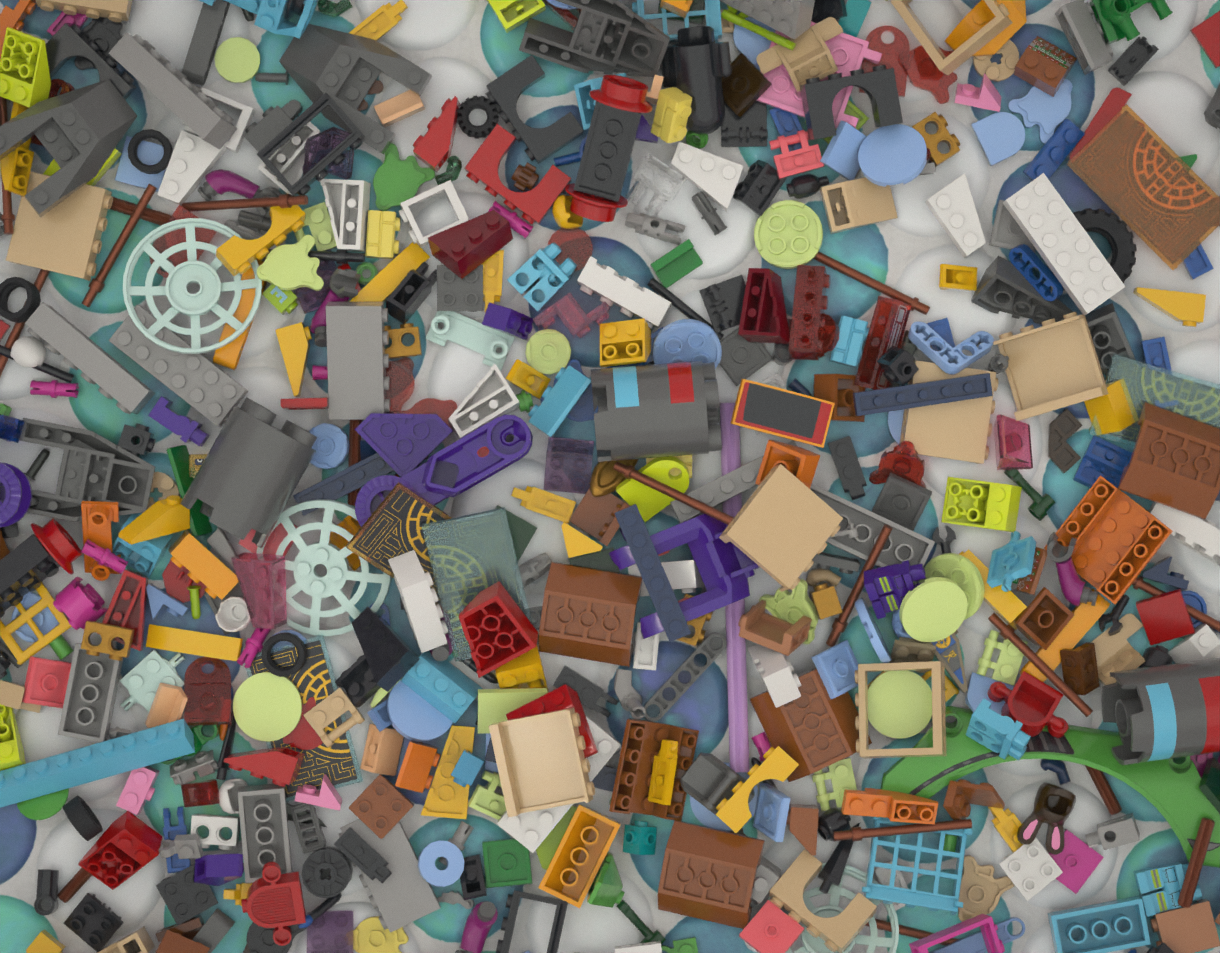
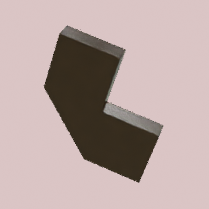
[1048,409,1083,474]

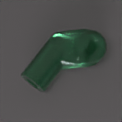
[317,0,353,17]
[434,156,462,185]

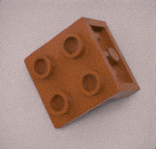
[570,488,630,546]
[349,774,414,839]
[943,779,1005,820]

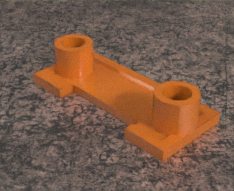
[81,501,121,581]

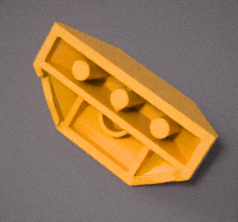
[944,0,1027,56]

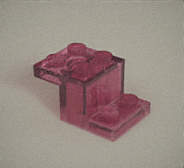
[532,292,611,339]

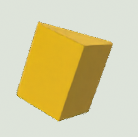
[1084,378,1139,435]
[561,522,603,558]

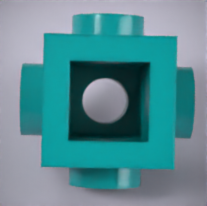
[623,820,657,855]

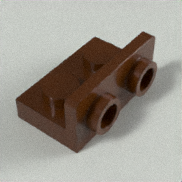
[1060,642,1100,695]

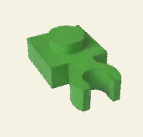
[661,936,698,953]

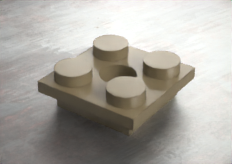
[889,637,936,673]

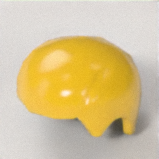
[552,195,583,229]

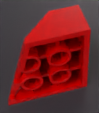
[459,581,538,678]

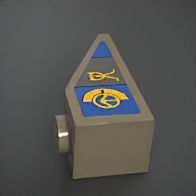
[931,630,968,693]

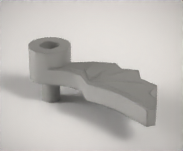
[829,523,859,538]
[437,891,475,909]

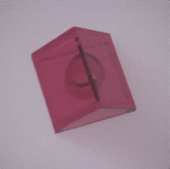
[994,414,1033,470]

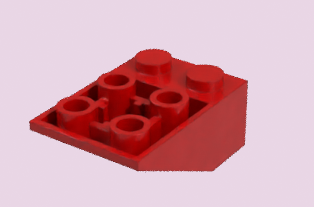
[413,96,460,172]
[224,746,305,787]
[78,811,162,890]

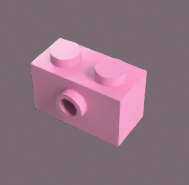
[116,766,160,815]

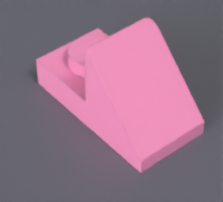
[954,73,1001,112]
[295,774,342,811]

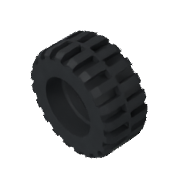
[1047,208,1137,290]

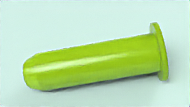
[187,586,201,619]

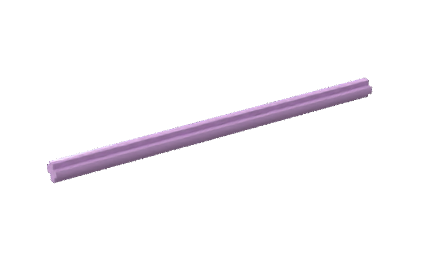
[720,403,749,772]

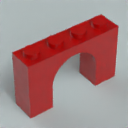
[465,124,572,224]

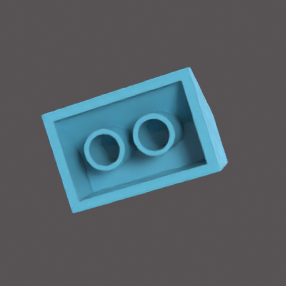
[528,365,591,438]
[401,651,483,723]

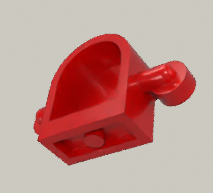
[987,671,1068,738]
[241,862,306,946]

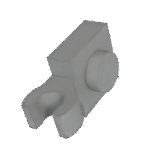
[159,834,203,859]

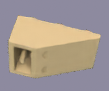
[820,177,898,234]

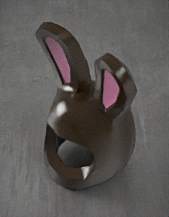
[1017,782,1076,855]

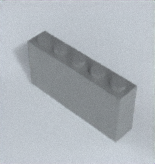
[326,302,390,420]
[339,819,441,933]

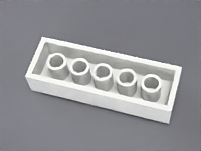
[1003,173,1125,315]
[497,714,621,853]

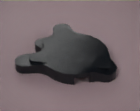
[74,17,134,70]
[246,922,307,953]

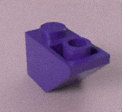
[482,302,534,340]
[194,854,244,886]

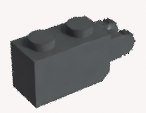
[244,99,303,152]

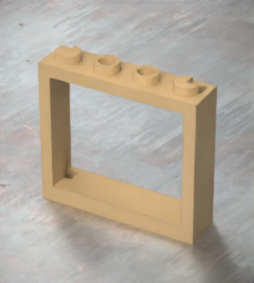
[890,0,1013,75]
[855,661,947,759]

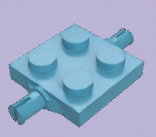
[987,531,1037,592]

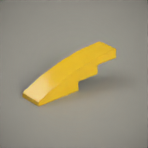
[349,242,430,302]
[146,624,243,661]

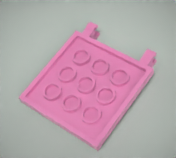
[756,22,882,129]

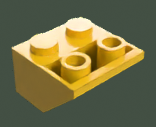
[600,318,651,367]
[495,646,549,693]

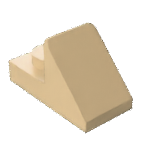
[0,680,41,713]

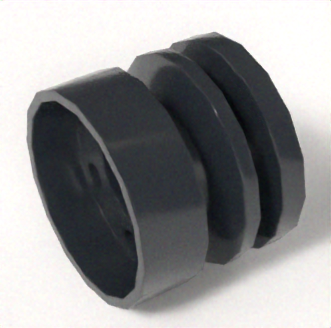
[301,846,353,898]

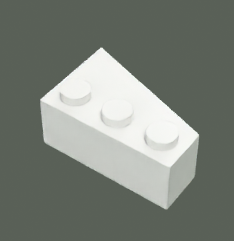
[258,122,322,196]
[157,130,227,206]
[671,141,744,212]
[925,173,986,258]
[320,179,371,252]
[448,364,519,440]
[628,560,705,596]
[748,644,802,708]

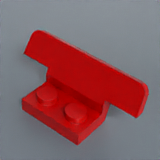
[1070,87,1145,163]

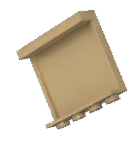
[6,172,113,281]
[993,312,1108,421]
[898,360,998,464]
[719,464,843,592]
[489,707,595,817]

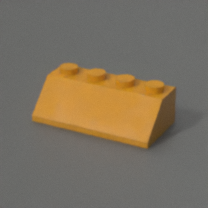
[538,804,621,908]

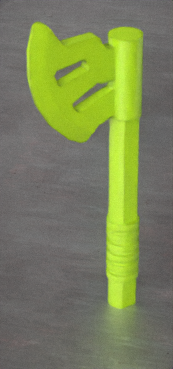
[721,4,796,50]

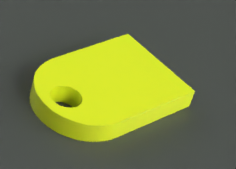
[616,456,689,522]

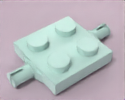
[120,649,185,712]

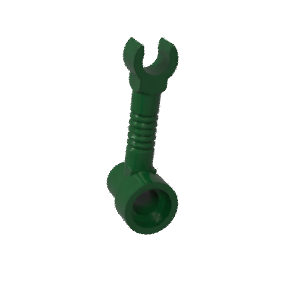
[1004,465,1055,521]
[617,900,666,944]

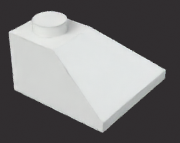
[1168,624,1220,663]

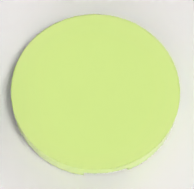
[754,200,823,269]
[919,553,985,620]
[899,577,968,642]
[868,670,932,739]
[233,672,302,742]

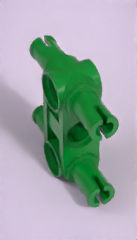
[1101,0,1173,41]

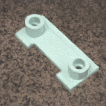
[426,311,515,371]

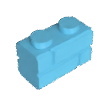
[829,315,871,368]

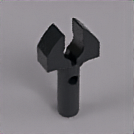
[931,525,956,554]
[1098,594,1130,636]

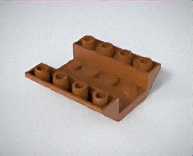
[1118,402,1220,519]
[539,562,642,667]
[750,668,872,782]
[609,718,699,821]
[658,820,765,929]

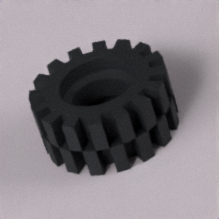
[457,95,499,139]

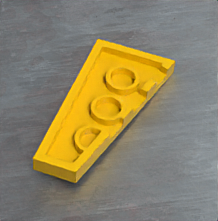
[421,725,475,819]

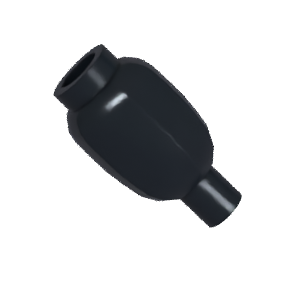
[786,174,829,199]

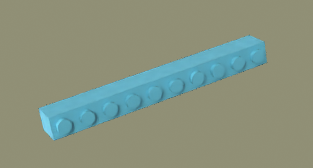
[0,719,195,808]

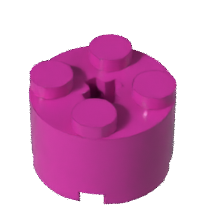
[53,577,108,630]

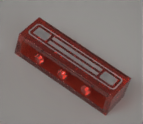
[854,296,911,390]

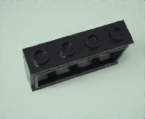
[257,93,365,196]
[496,890,568,953]

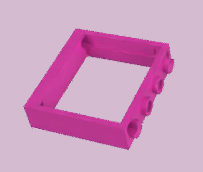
[909,914,1005,953]

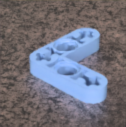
[908,322,994,374]

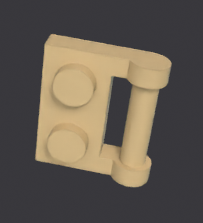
[303,687,365,748]

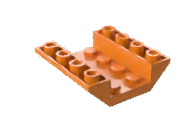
[1044,475,1173,605]

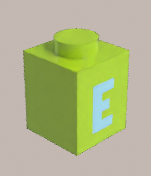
[262,284,299,315]

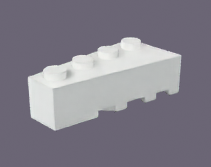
[577,256,671,329]
[1149,502,1220,566]
[388,550,448,653]

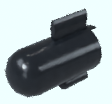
[661,26,732,135]

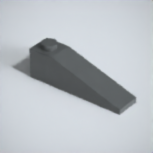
[971,256,1073,324]
[1085,303,1138,380]

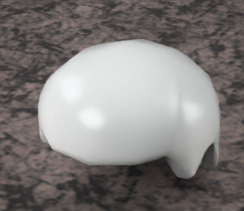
[10,336,46,367]
[215,597,253,632]
[218,778,248,814]

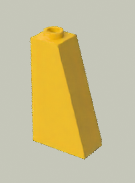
[959,549,1027,630]

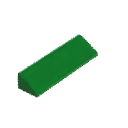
[166,445,212,537]

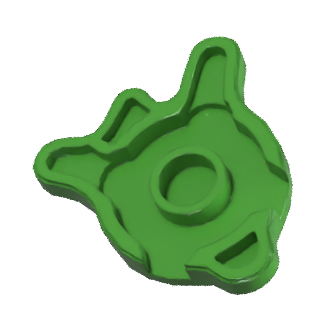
[373,143,435,211]

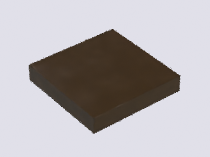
[722,52,772,117]

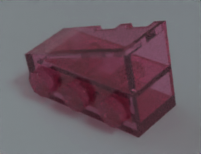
[231,552,287,629]

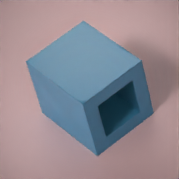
[451,749,485,787]

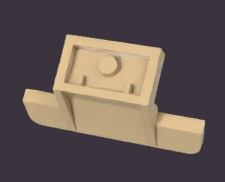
[756,17,843,92]
[1091,613,1145,685]

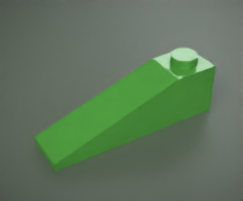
[587,852,625,908]

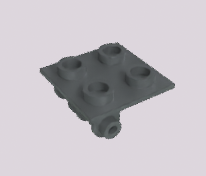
[437,265,483,312]

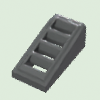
[290,803,326,853]

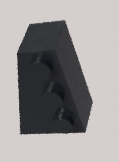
[352,607,420,692]

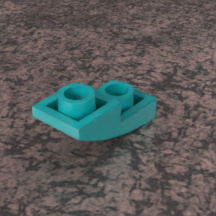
[838,0,872,37]

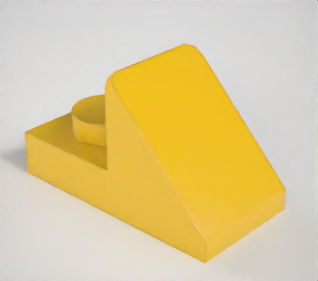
[939,264,977,291]
[505,359,551,399]

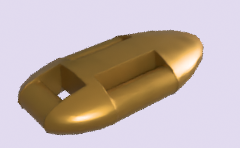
[590,459,638,497]

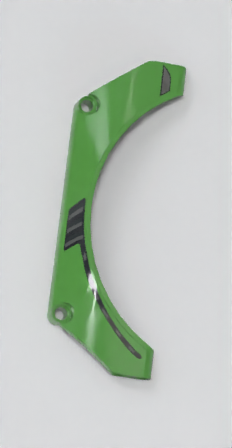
[880,706,1220,868]

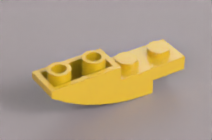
[0,102,34,197]

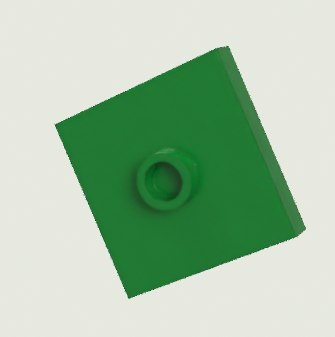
[482,838,533,888]

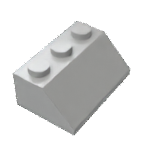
[1055,0,1113,75]

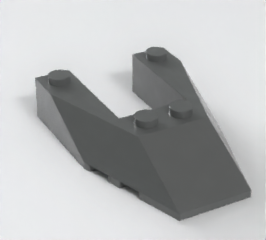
[519,0,670,77]
[279,24,432,154]
[0,79,137,218]
[19,418,155,522]

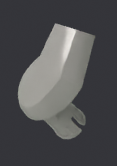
[614,669,646,720]

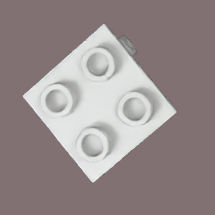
[999,837,1063,901]

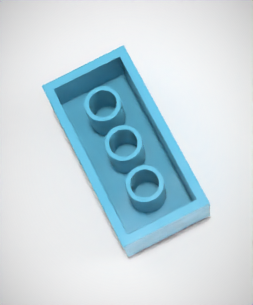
[1047,896,1151,953]

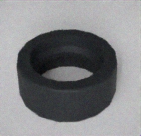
[128,129,173,174]
[0,277,41,323]
[262,633,307,677]
[63,796,103,841]

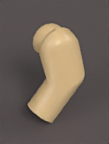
[806,568,841,587]

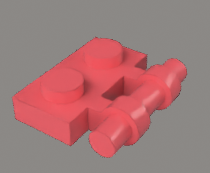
[769,130,824,179]

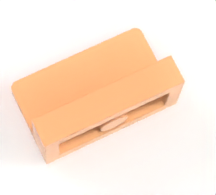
[645,75,664,105]
[374,90,425,127]
[145,682,188,728]
[360,724,404,776]

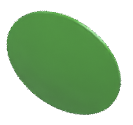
[17,788,69,820]

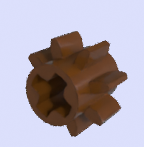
[511,162,540,192]

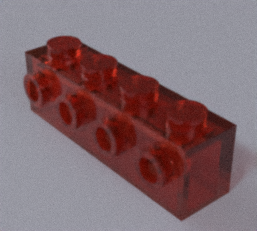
[789,265,831,361]

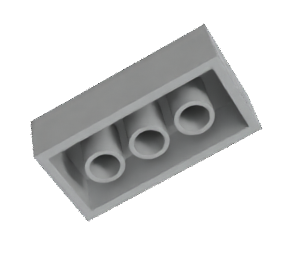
[720,0,815,40]
[58,643,124,743]
[237,784,292,883]

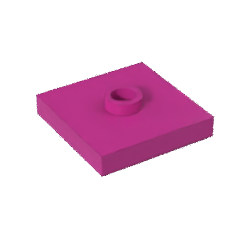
[1048,829,1104,894]

